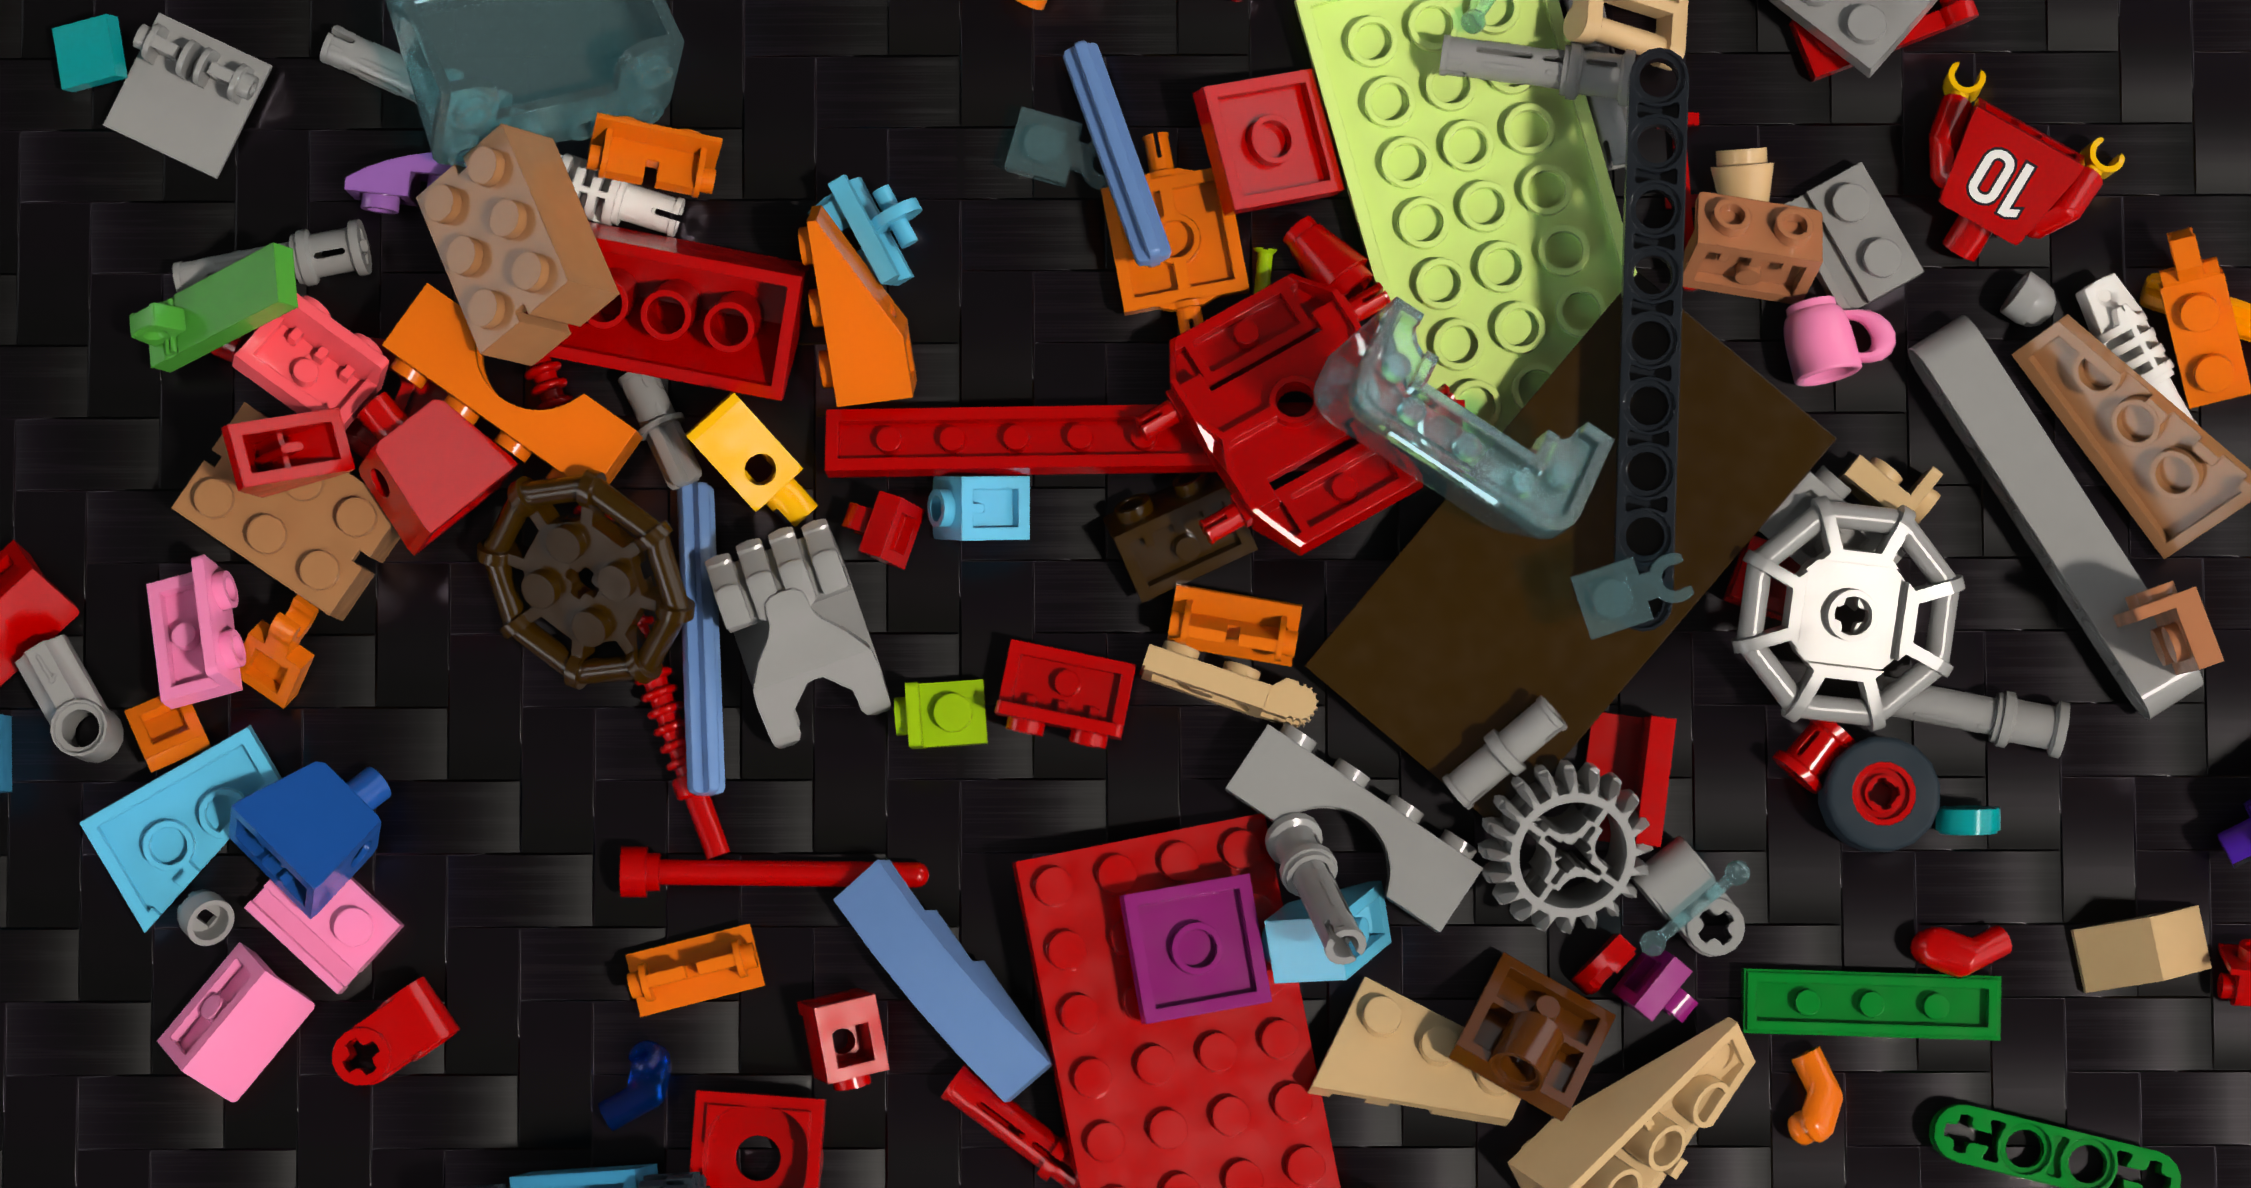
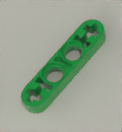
[1929,1104,2181,1188]

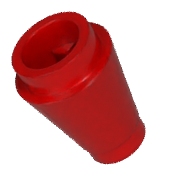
[1283,216,1373,300]

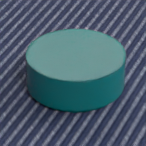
[1935,805,2001,835]

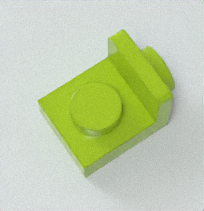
[894,679,988,749]

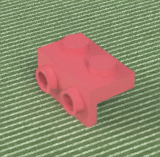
[232,293,389,430]

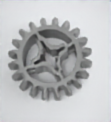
[1478,759,1654,934]

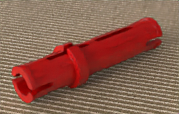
[941,1065,1077,1188]

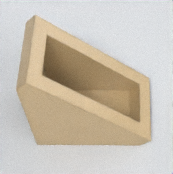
[2071,905,2212,993]

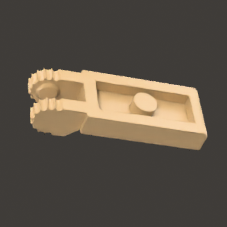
[1139,640,1319,728]

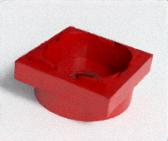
[690,1089,827,1188]

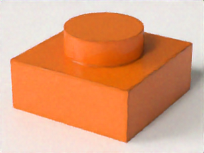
[124,696,211,773]

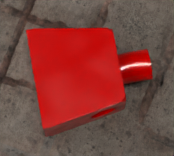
[357,392,518,556]

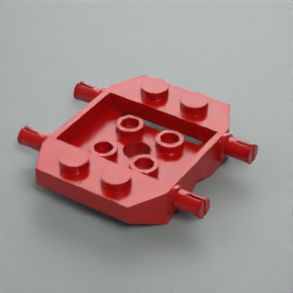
[1134,273,1458,556]

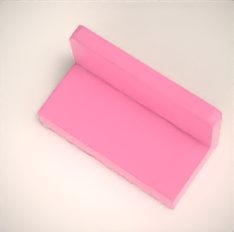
[157,942,315,1102]

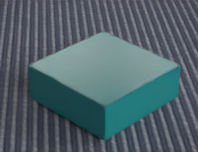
[52,14,128,92]

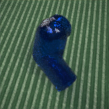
[598,1040,672,1131]

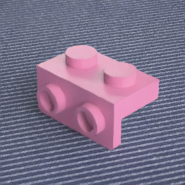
[146,554,246,709]

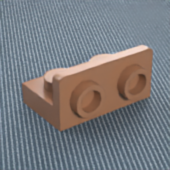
[1683,191,1823,304]
[2113,581,2224,675]

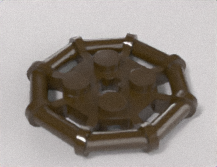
[477,469,695,690]

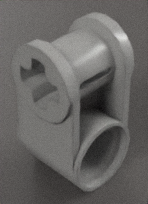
[1630,835,1745,957]

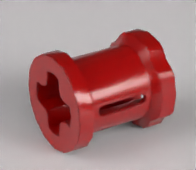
[1772,719,1857,794]

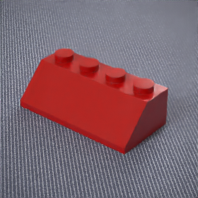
[545,222,812,401]

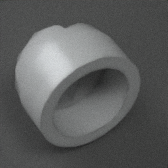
[2000,271,2056,327]
[177,889,235,946]

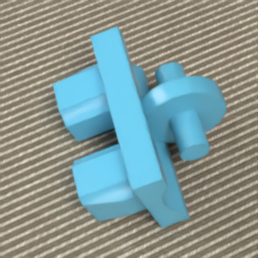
[808,174,923,286]

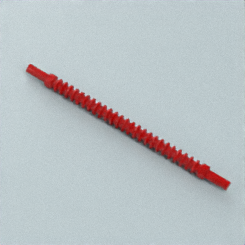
[524,311,731,860]

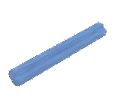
[1063,40,1172,268]

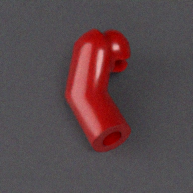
[1911,925,2012,977]

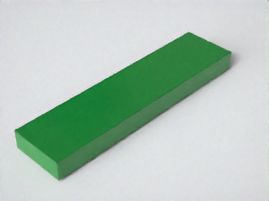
[1740,968,2002,1041]

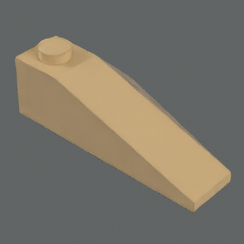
[1507,1017,1755,1188]

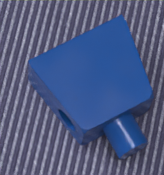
[228,761,391,919]

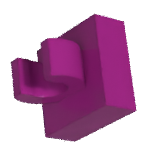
[1611,942,1698,1023]

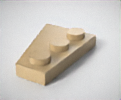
[1307,977,1521,1126]

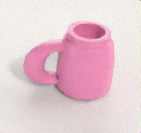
[1784,296,1896,387]

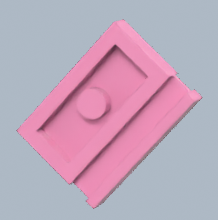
[244,877,405,994]

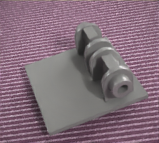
[103,13,273,179]

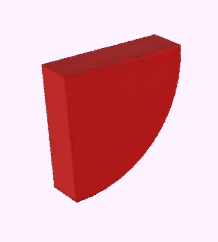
[1570,934,1636,995]

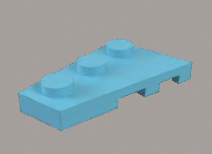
[80,725,282,933]

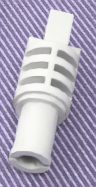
[560,153,685,238]
[2075,273,2198,424]

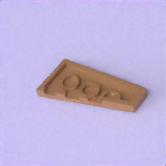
[2011,314,2251,559]

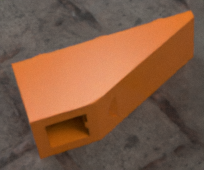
[798,205,917,407]

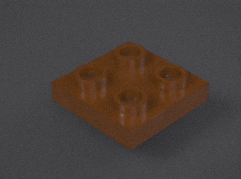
[1449,952,1616,1121]

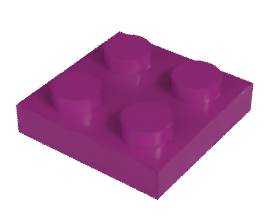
[1119,873,1272,1025]

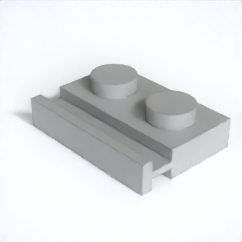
[1784,162,1924,310]

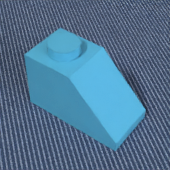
[1262,881,1392,983]

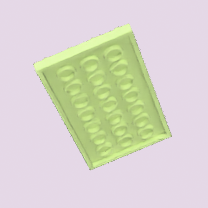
[1294,0,1637,486]

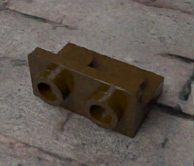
[1103,472,1258,603]

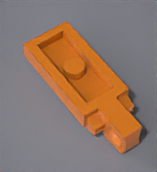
[2158,227,2251,409]

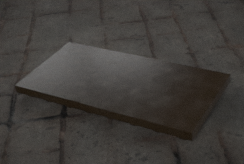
[1305,272,1837,818]

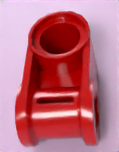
[332,976,460,1086]

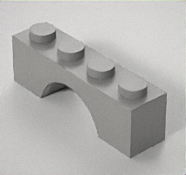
[1224,722,1483,933]

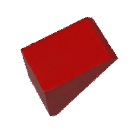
[221,407,356,498]

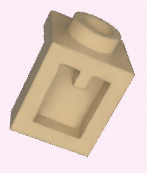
[1838,455,1943,523]

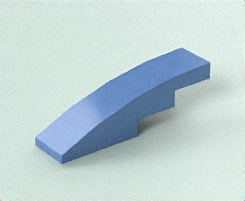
[833,860,1054,1103]

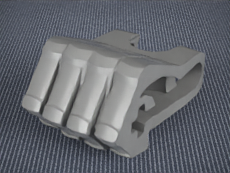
[704,519,891,749]

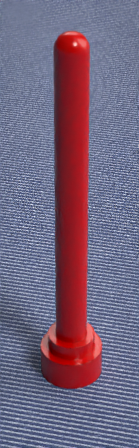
[620,846,929,898]

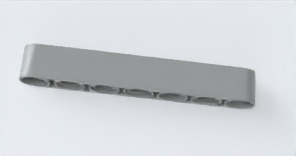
[1908,315,2204,720]

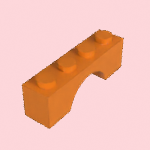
[382,283,643,484]

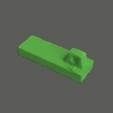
[129,242,298,373]

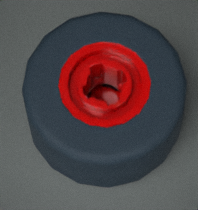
[1818,737,1940,852]

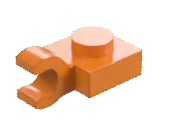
[240,594,319,709]

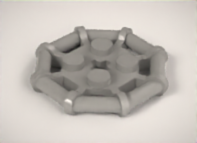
[1731,495,1965,731]

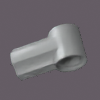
[15,635,124,763]

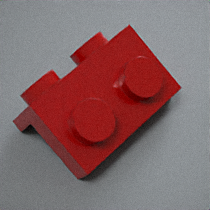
[994,639,1137,749]

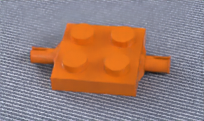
[1101,132,1250,334]

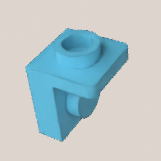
[927,476,1030,541]

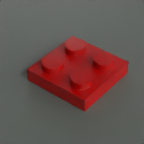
[1193,68,1345,216]

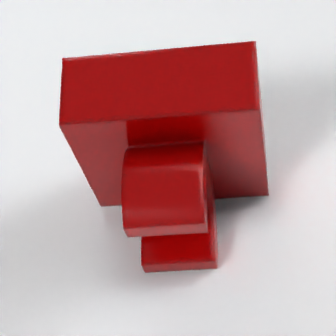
[842,491,926,570]

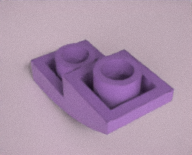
[344,152,467,214]

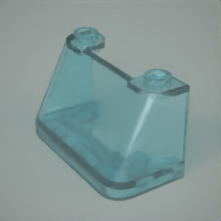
[1313,296,1615,539]

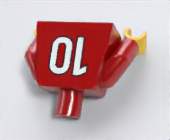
[1929,62,2125,262]

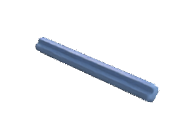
[677,482,725,796]

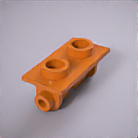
[586,112,723,198]
[1167,584,1302,667]
[626,923,765,1017]

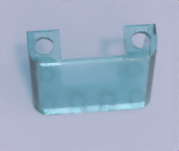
[385,0,685,167]

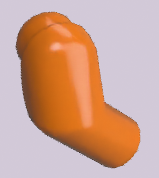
[1787,1046,1843,1145]

